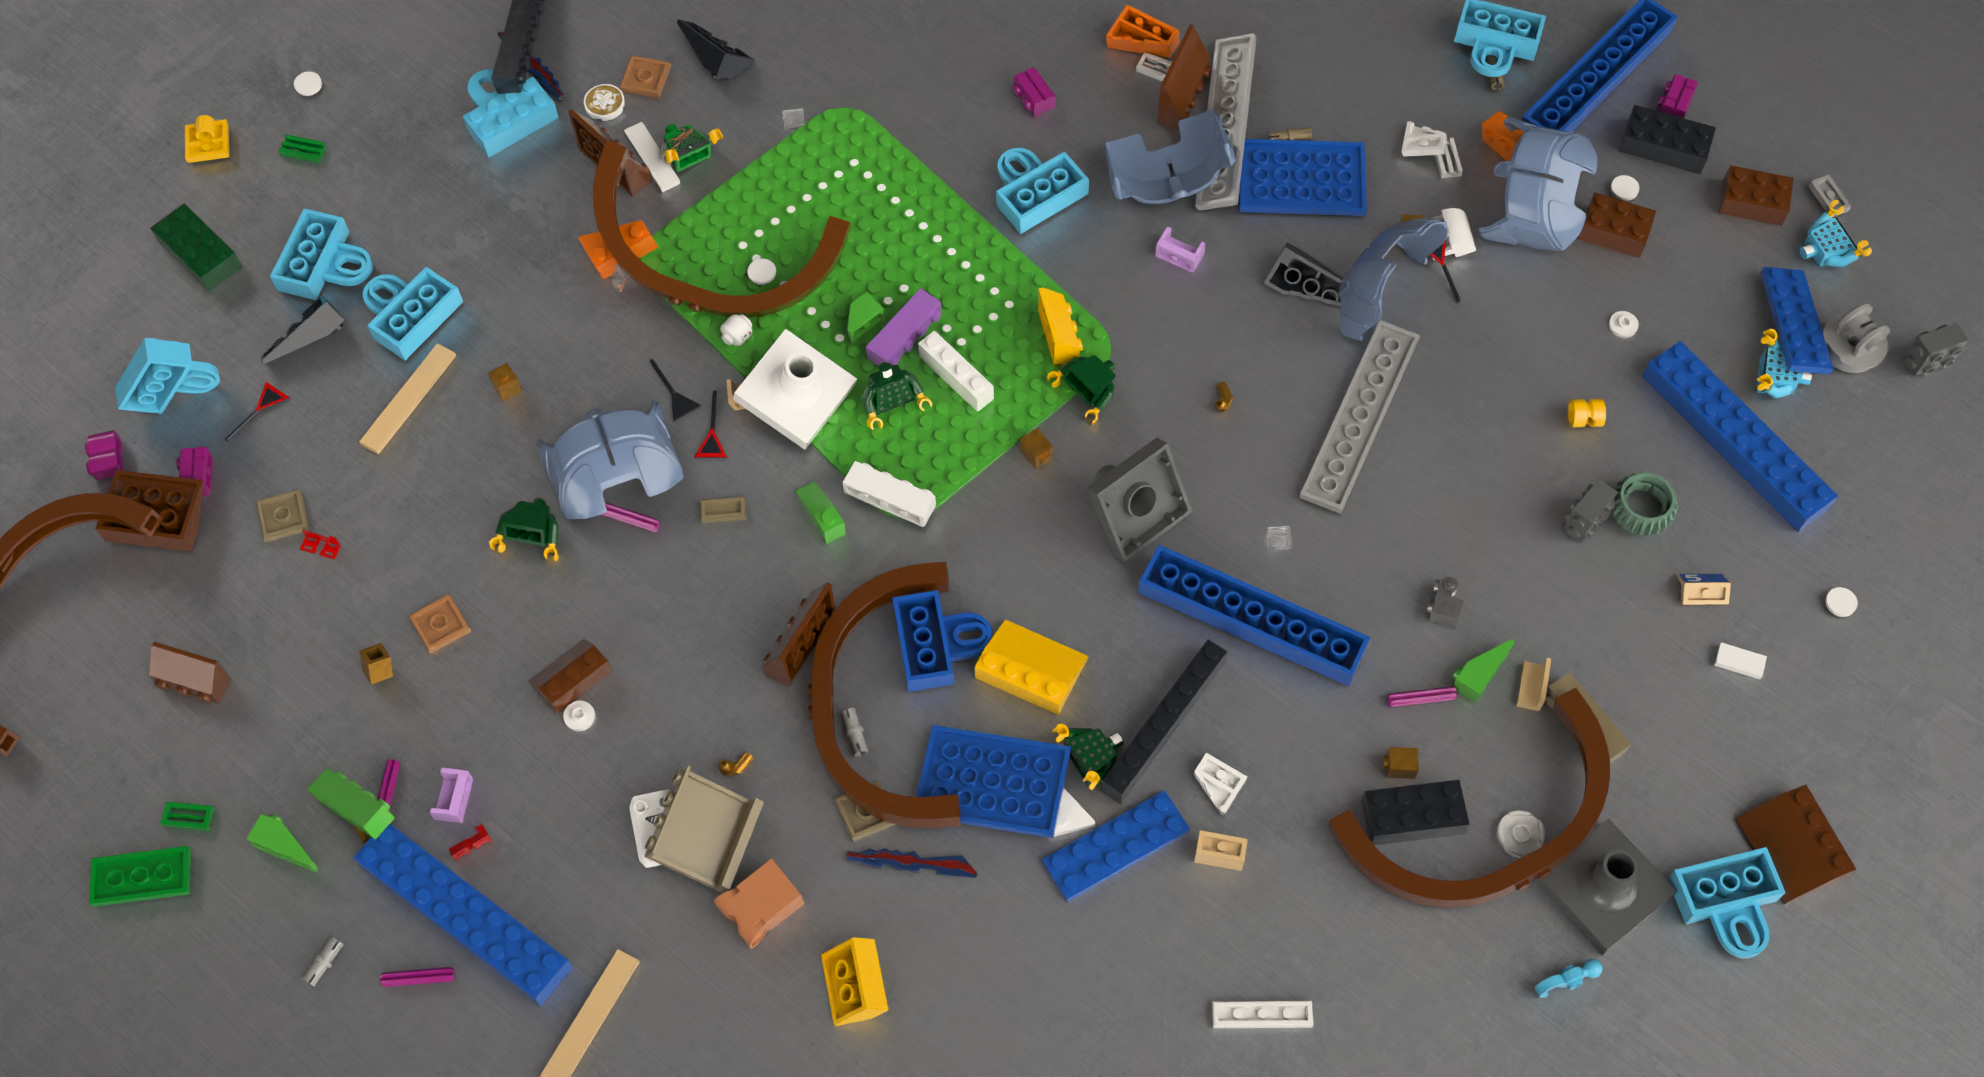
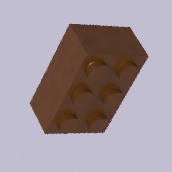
[1719,165,1794,226]
[1578,192,1656,258]

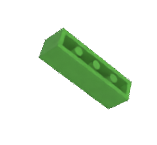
[307,768,395,840]

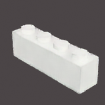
[918,331,994,412]
[843,461,936,527]

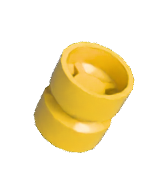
[1568,398,1606,428]

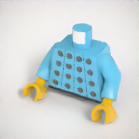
[1799,200,1872,268]
[1756,329,1812,399]

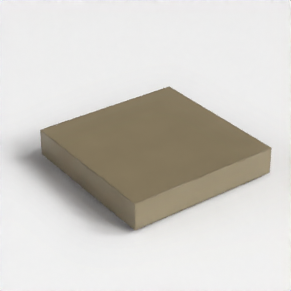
[256,489,310,542]
[834,780,895,842]

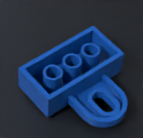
[893,590,992,692]

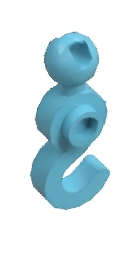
[1535,958,1603,998]

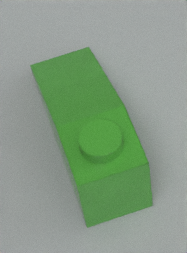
[795,481,846,544]
[1452,639,1515,703]
[247,814,318,872]

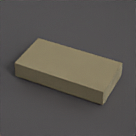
[700,496,747,523]

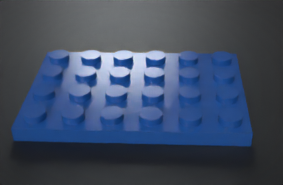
[1239,139,1367,216]
[916,725,1071,838]

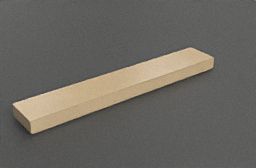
[359,343,456,455]
[539,949,640,1077]

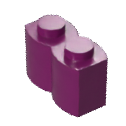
[84,430,124,481]

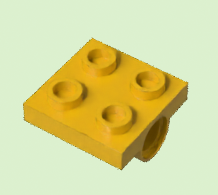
[185,115,229,163]

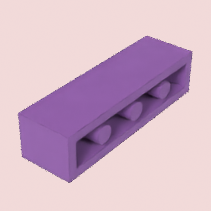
[866,288,942,366]

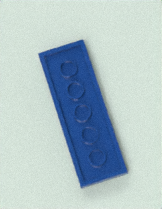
[1760,267,1834,374]
[1042,790,1190,902]

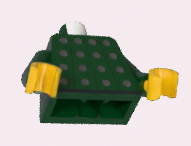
[1047,355,1116,425]
[862,362,932,430]
[489,498,559,562]
[1052,724,1124,790]

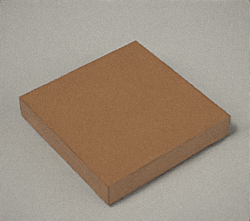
[619,55,671,99]
[408,594,471,654]

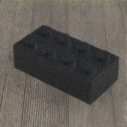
[1619,105,1716,174]
[1361,780,1470,845]

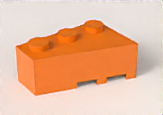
[1106,5,1180,58]
[1481,111,1525,161]
[578,220,658,279]

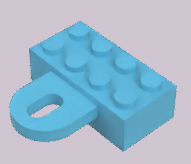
[1454,0,1546,77]
[462,69,559,158]
[996,148,1089,234]
[270,208,373,300]
[363,267,463,361]
[115,338,220,414]
[1668,847,1786,959]

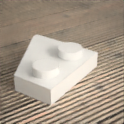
[1402,121,1447,157]
[1194,753,1247,816]
[1054,789,1095,837]

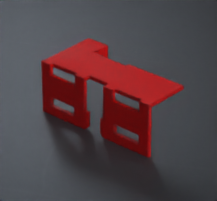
[300,530,341,560]
[449,824,492,862]

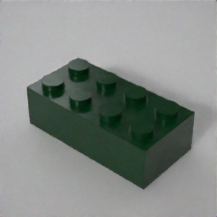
[150,203,243,292]

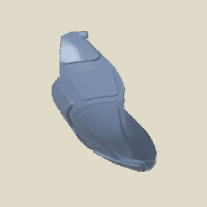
[1103,108,1236,204]
[1479,117,1598,251]
[1339,218,1449,341]
[535,400,684,519]

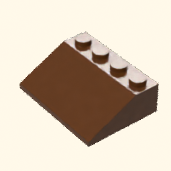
[1157,24,1212,131]
[568,109,651,197]
[95,470,204,552]
[762,582,835,687]
[1735,784,1857,905]

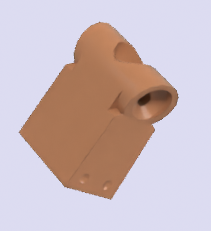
[714,858,805,949]

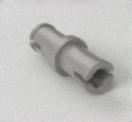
[841,708,869,757]
[301,937,344,987]

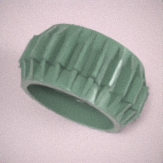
[1612,472,1679,536]

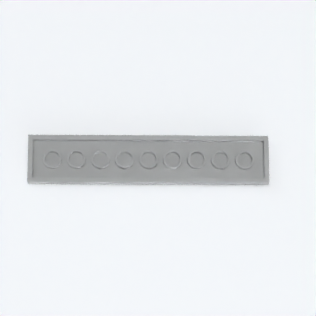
[1195,33,1257,211]
[1299,320,1420,514]

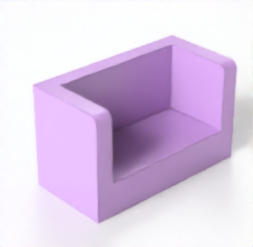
[1155,227,1206,273]
[429,767,473,824]

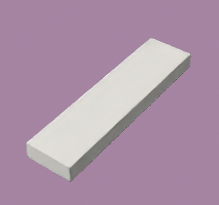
[624,122,680,192]
[1212,1001,1313,1028]

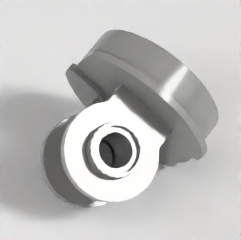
[1823,304,1890,373]

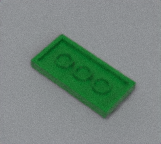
[89,846,191,907]

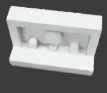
[1433,208,1477,260]

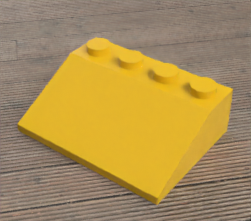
[975,619,1088,716]

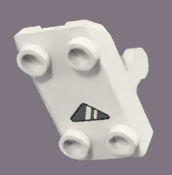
[629,789,670,868]

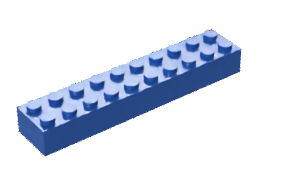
[1521,0,1678,132]
[1642,341,1838,532]
[1138,545,1371,686]
[353,824,573,1007]

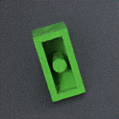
[847,292,885,344]

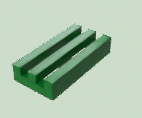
[278,134,326,163]
[160,802,215,832]

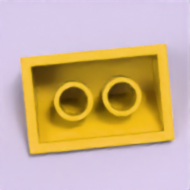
[1038,287,1083,365]
[821,937,888,1026]

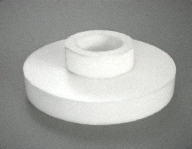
[294,72,322,96]
[1610,175,1640,201]
[747,259,776,285]
[1609,311,1639,338]
[1825,587,1858,617]
[563,701,595,731]

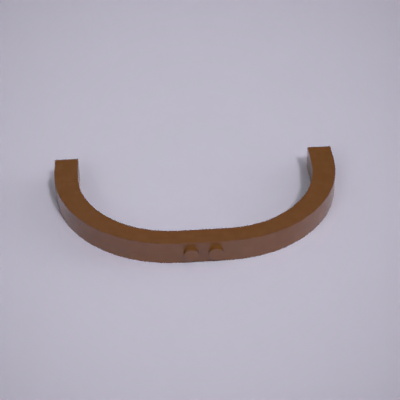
[593,140,851,318]
[0,493,163,757]
[808,561,961,828]
[1328,688,1610,908]

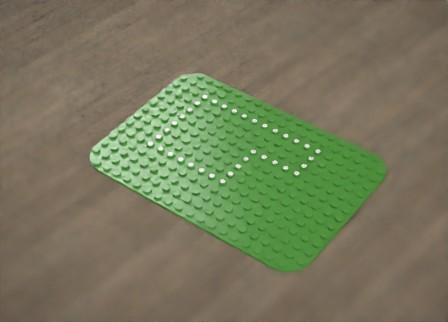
[641,107,1112,518]

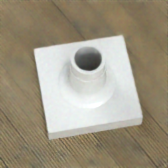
[733,329,857,450]

